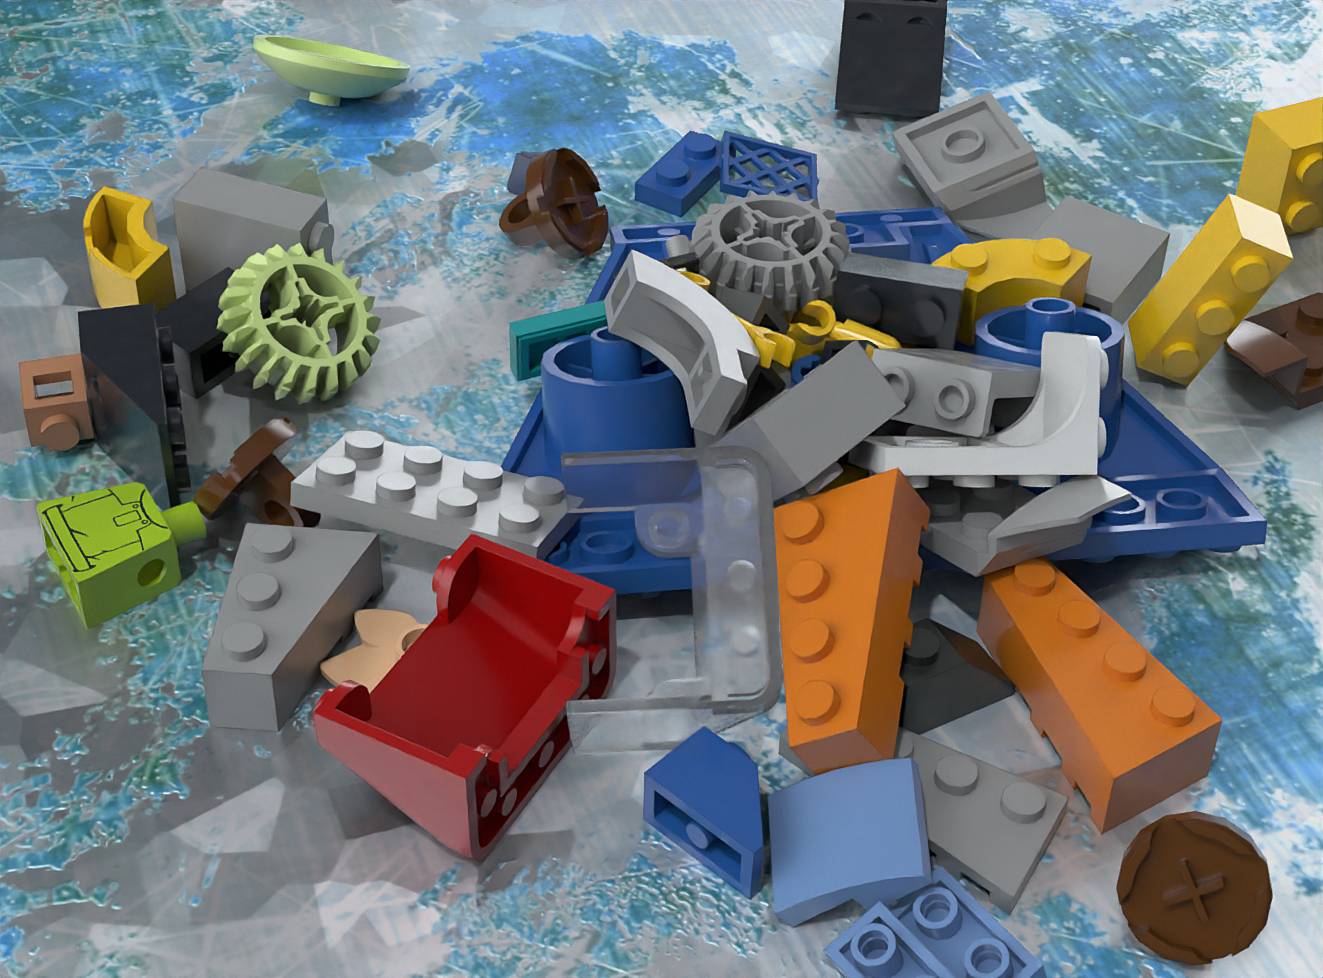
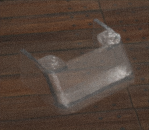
[561,446,784,754]

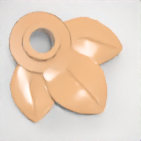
[320,609,429,694]

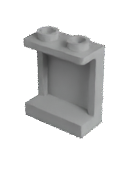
[872,348,1041,437]

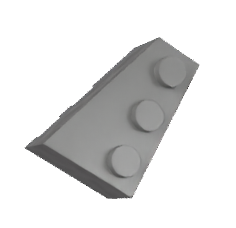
[696,340,906,517]
[201,523,383,732]

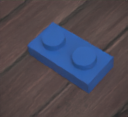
[635,130,736,218]

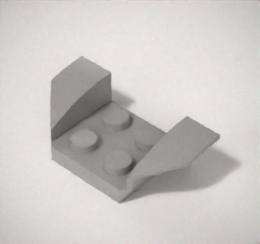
[892,91,1053,240]
[906,423,1132,577]

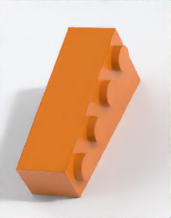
[772,467,930,776]
[976,555,1223,835]

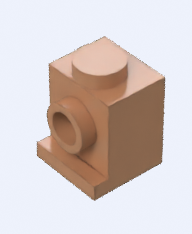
[19,354,94,451]

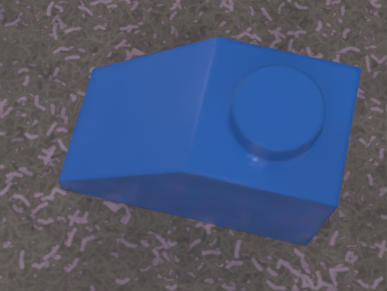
[643,726,763,900]

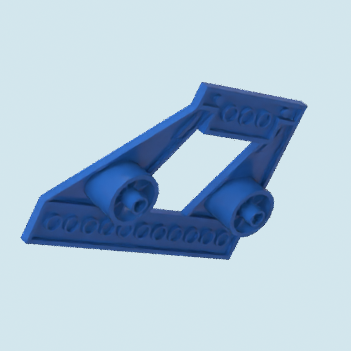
[500,206,1267,598]

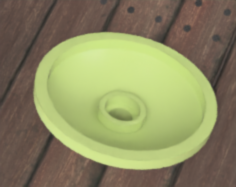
[253,35,410,107]

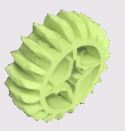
[216,243,381,405]

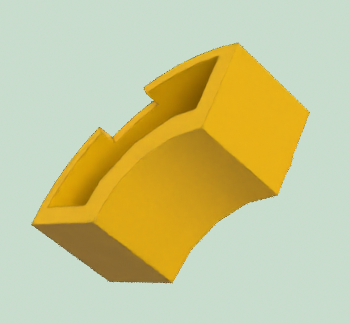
[83,186,177,313]
[930,238,1092,347]

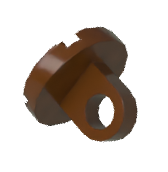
[499,147,609,260]
[193,416,321,528]
[1116,811,1273,966]

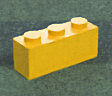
[1127,193,1293,387]

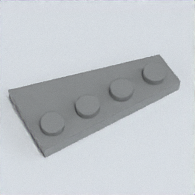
[778,726,1069,916]

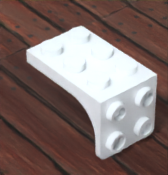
[849,332,1109,488]

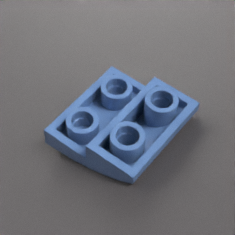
[768,758,932,927]
[823,866,1047,978]

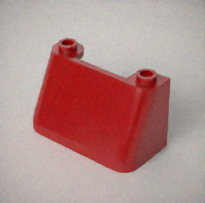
[313,533,617,861]

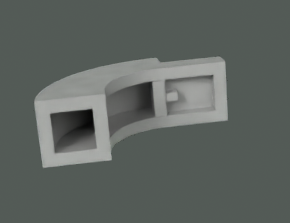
[604,249,760,436]

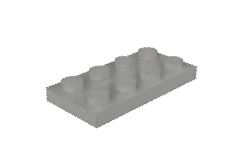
[290,431,585,561]

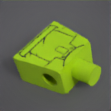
[36,482,206,629]

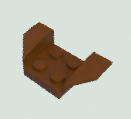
[1224,292,1323,410]

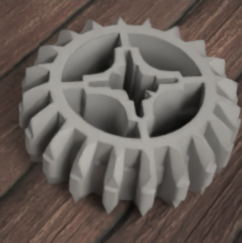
[688,190,851,321]

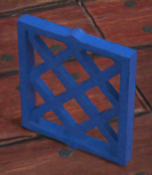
[718,130,820,202]

